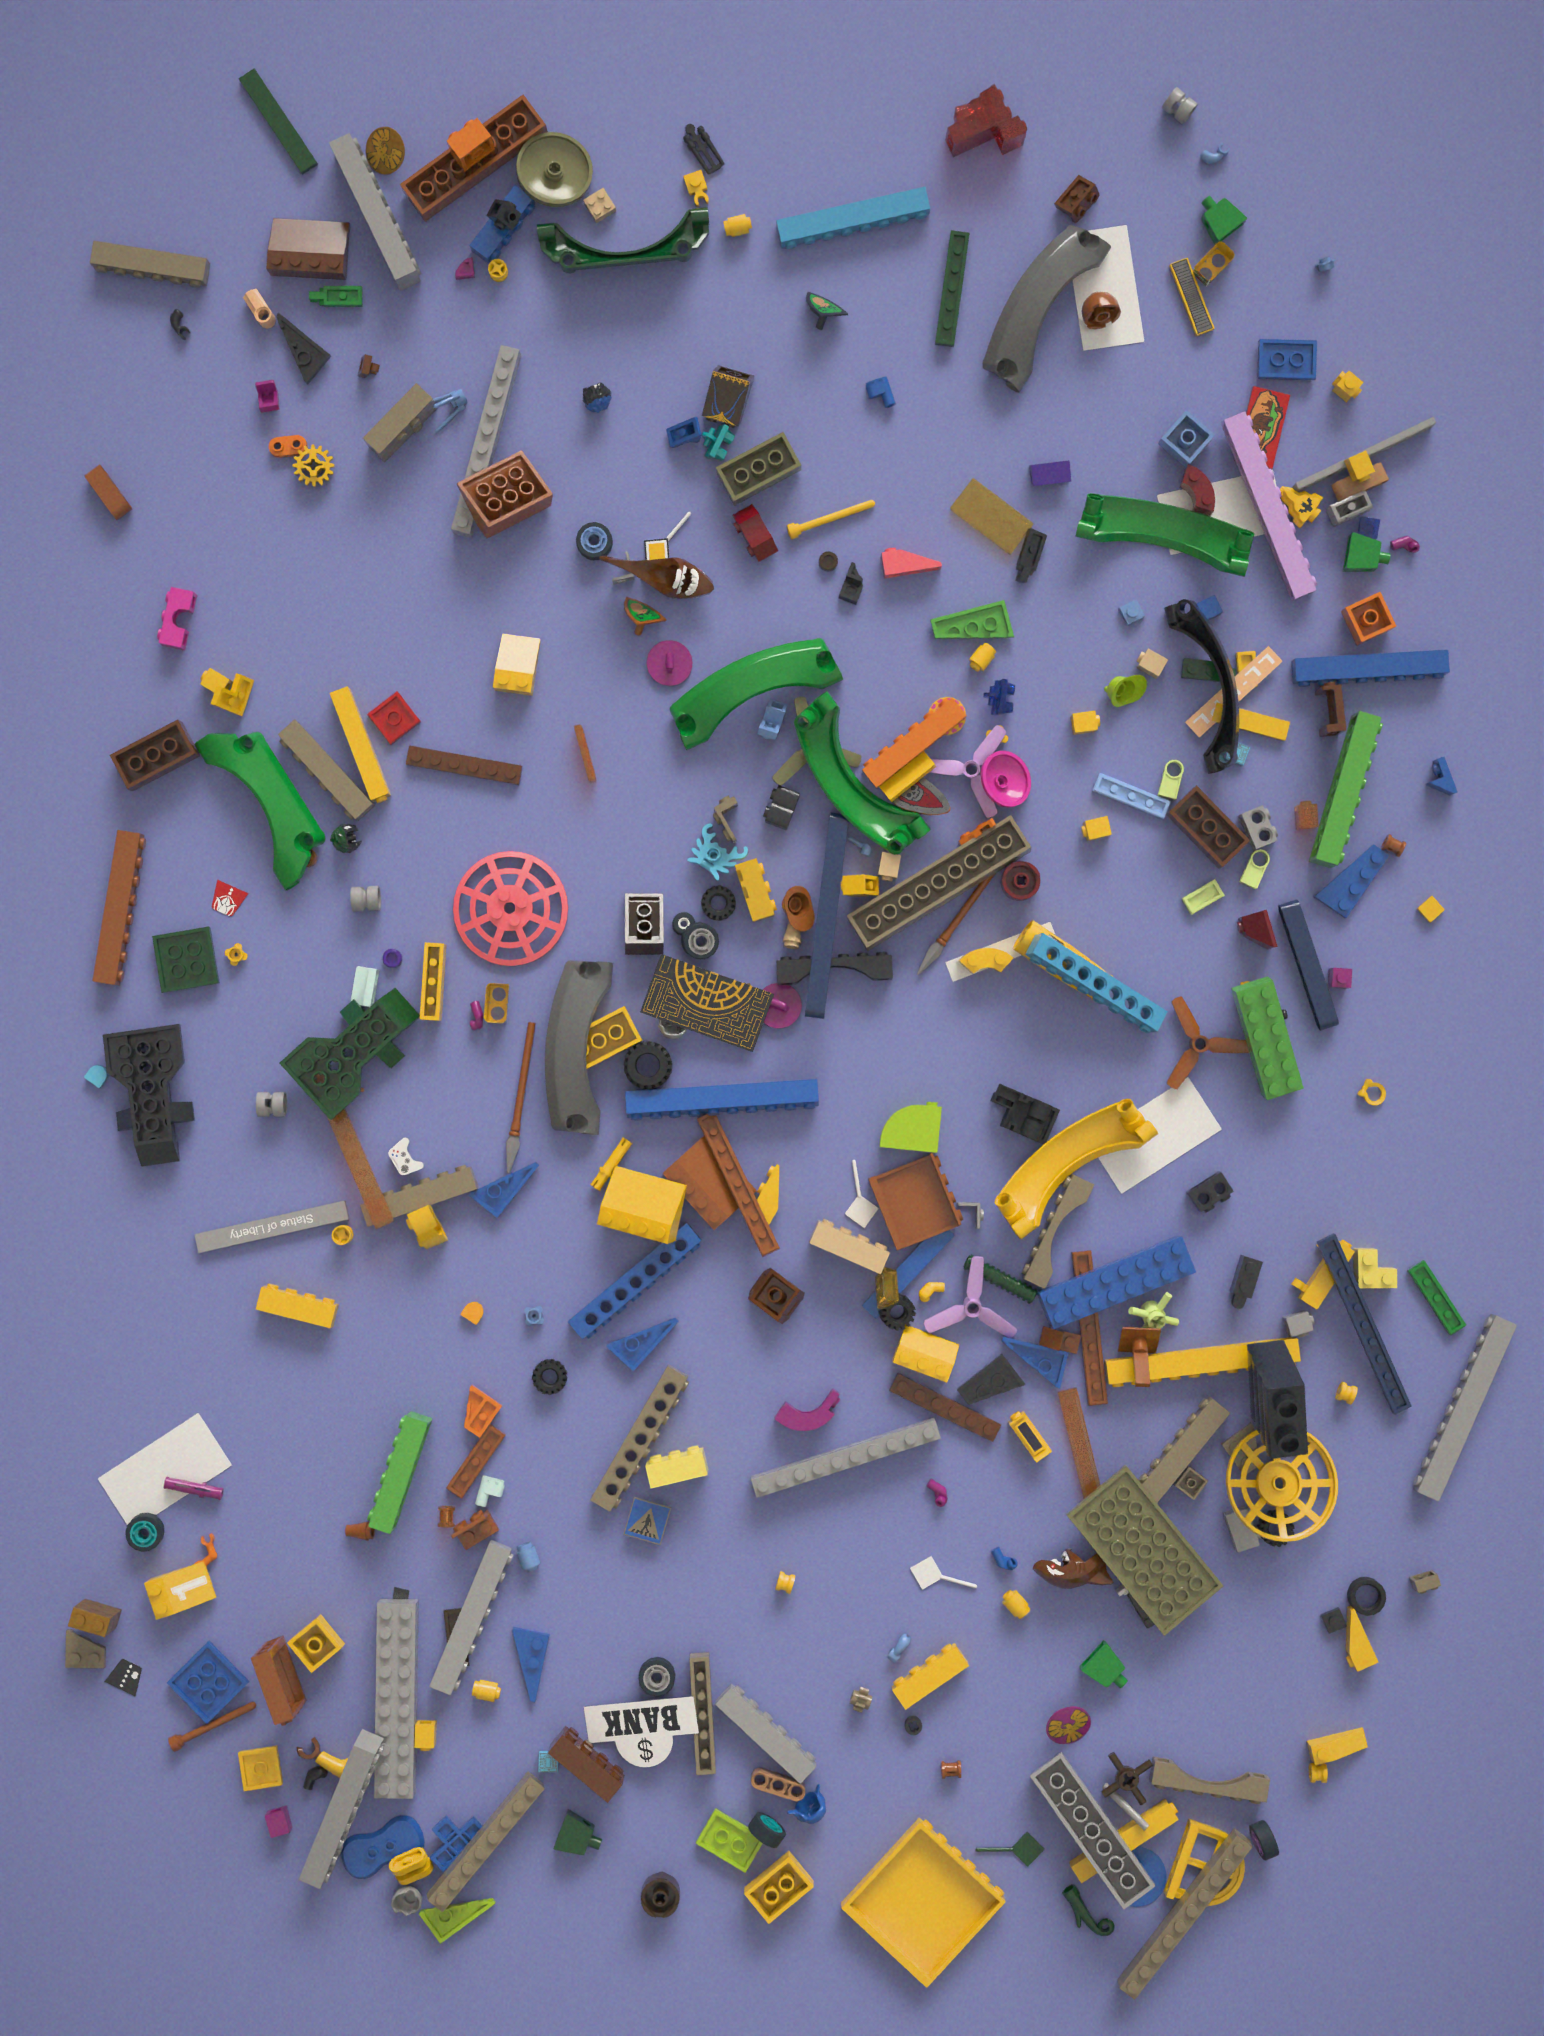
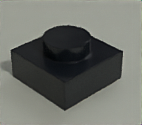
[1320,1607,1347,1634]

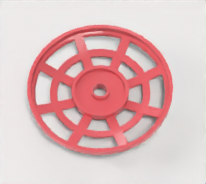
[453,851,568,966]

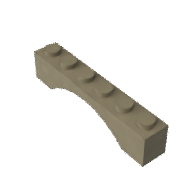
[1021,1174,1094,1289]
[1149,1756,1270,1804]

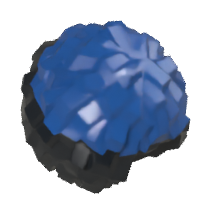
[582,382,612,413]

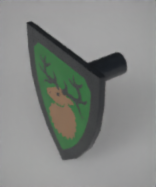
[806,292,848,330]

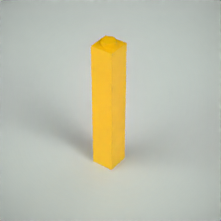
[330,686,391,803]
[1069,1798,1179,1884]

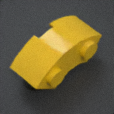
[958,948,1013,974]
[406,1205,448,1250]

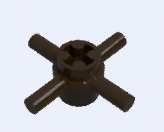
[1101,1752,1153,1805]

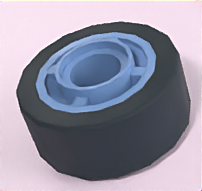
[576,522,613,561]

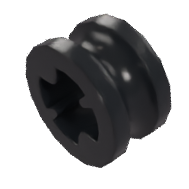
[904,1716,922,1735]

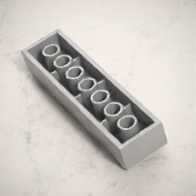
[329,133,422,291]
[299,1729,384,1889]
[1030,1752,1155,1909]

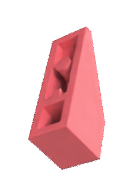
[881,548,942,579]

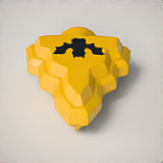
[1280,486,1323,529]

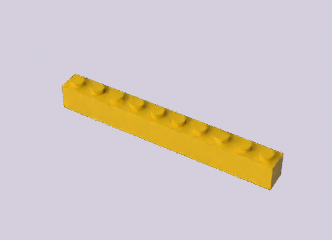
[1104,1337,1301,1387]

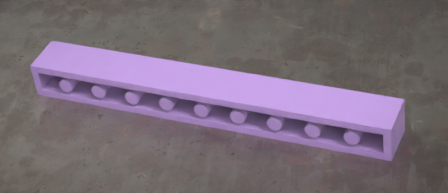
[1221,411,1317,601]

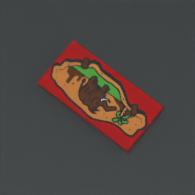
[1234,386,1290,470]

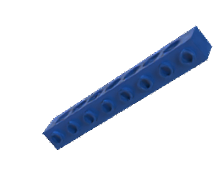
[568,1222,702,1339]

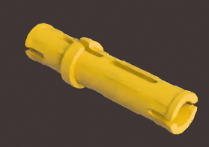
[590,1137,633,1191]

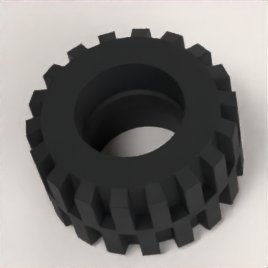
[623,1041,672,1089]

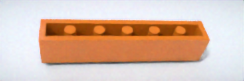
[862,697,967,789]

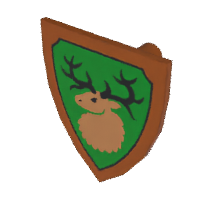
[624,597,667,635]

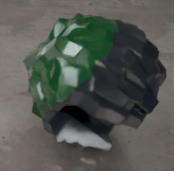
[330,824,362,853]

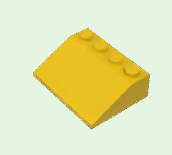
[597,1166,687,1244]

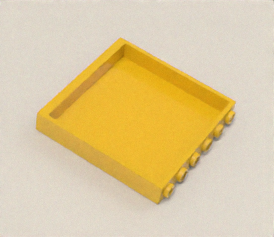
[841,1817,1006,1988]

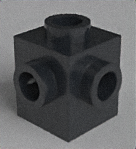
[486,199,521,231]

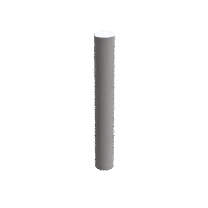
[1102,1783,1149,1831]

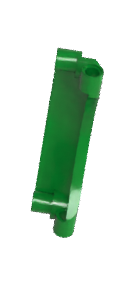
[1075,493,1255,577]
[670,638,843,751]
[794,691,931,855]

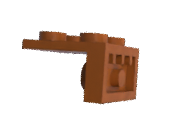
[450,1509,499,1550]

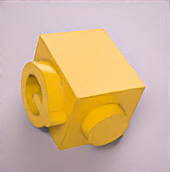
[1332,371,1364,403]

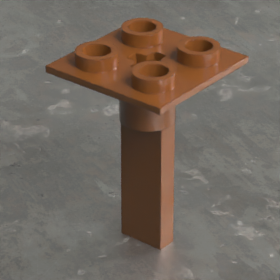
[1118,1327,1161,1387]

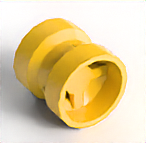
[332,1225,354,1245]

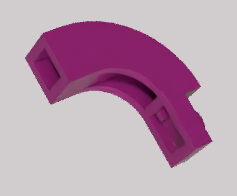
[774,1388,840,1431]

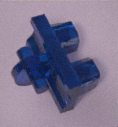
[983,679,1015,715]

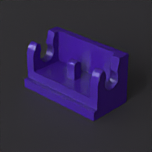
[1029,460,1071,486]

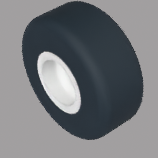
[672,912,695,936]

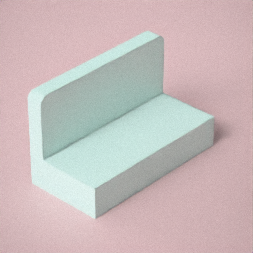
[351,966,380,1007]

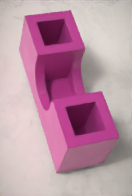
[157,587,197,650]

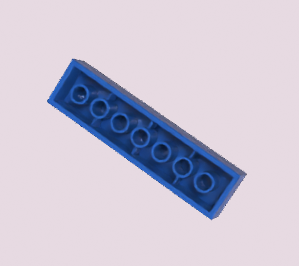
[1037,1236,1196,1329]

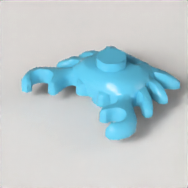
[687,823,748,881]

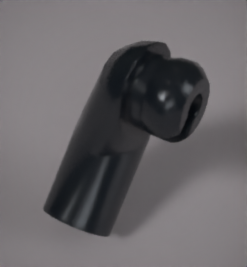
[303,1766,328,1790]

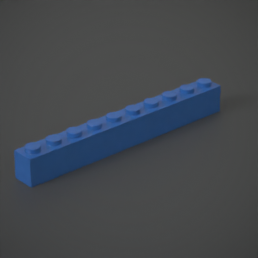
[625,1079,819,1121]

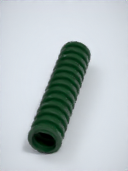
[963,1254,1037,1304]

